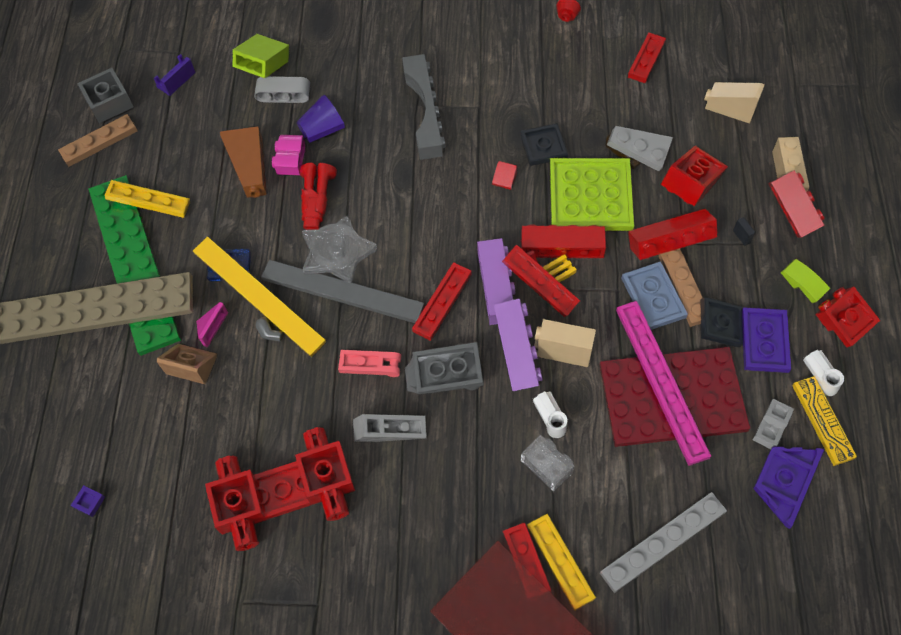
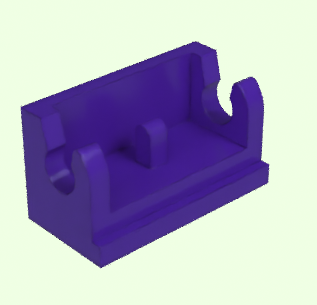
[154,54,196,96]

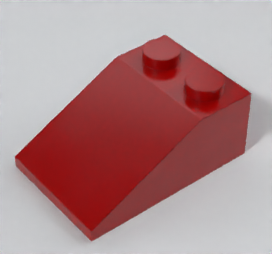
[661,146,728,206]

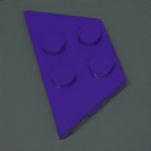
[753,447,824,529]

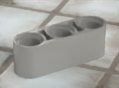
[254,77,310,103]

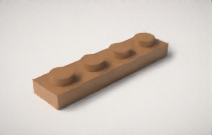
[58,114,137,167]
[659,248,702,327]

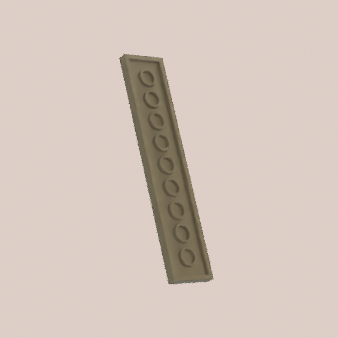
[0,272,193,344]

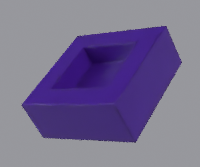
[71,485,105,517]

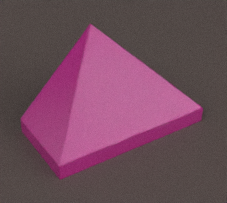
[196,302,228,348]

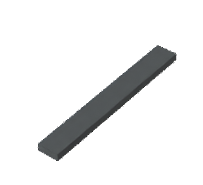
[261,260,424,323]

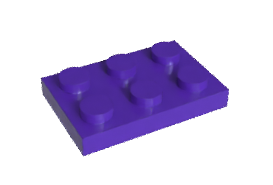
[742,308,791,373]

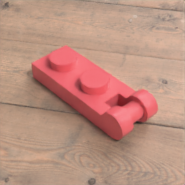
[338,350,401,377]

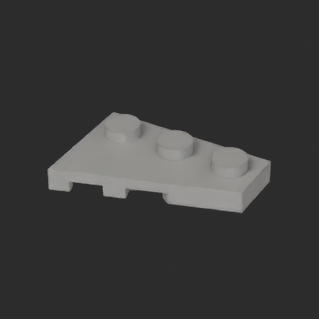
[607,126,673,171]

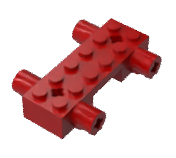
[205,427,355,551]

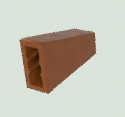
[220,126,267,198]

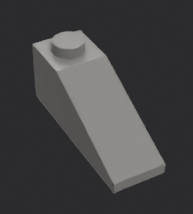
[353,414,426,442]

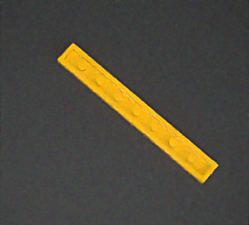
[193,237,326,357]

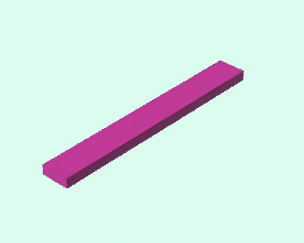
[616,301,711,466]

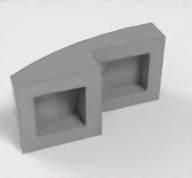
[753,399,794,449]

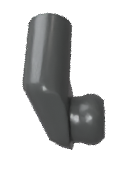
[256,317,283,342]

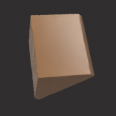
[157,344,217,384]

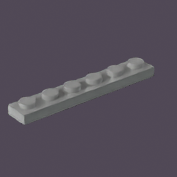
[600,492,727,593]

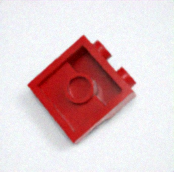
[815,286,880,347]

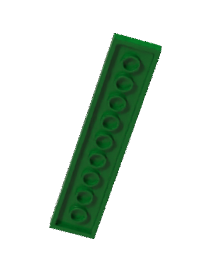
[88,175,181,356]

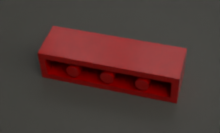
[629,209,717,260]
[521,225,606,258]

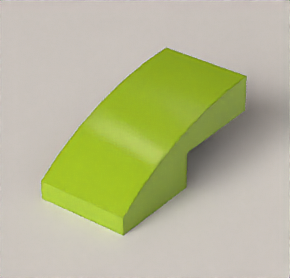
[781,259,830,303]

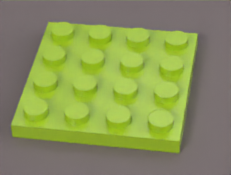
[550,158,634,231]

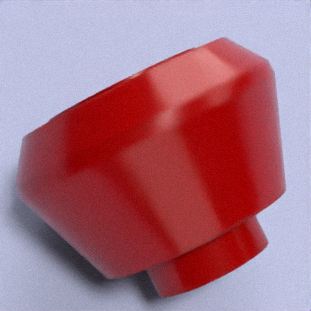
[556,0,581,22]

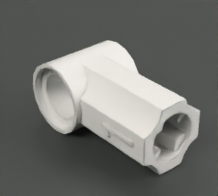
[803,350,844,396]
[533,392,568,438]

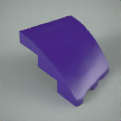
[297,95,345,142]

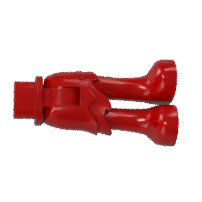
[300,163,337,230]

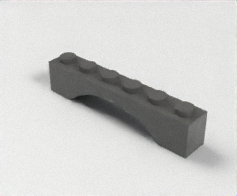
[402,54,446,160]

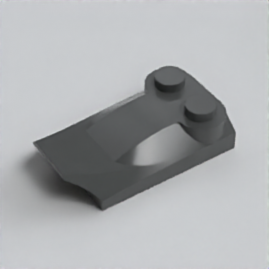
[405,342,484,394]

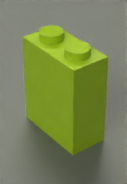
[233,34,289,78]

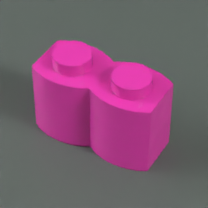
[272,135,305,175]

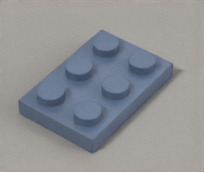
[621,262,688,330]

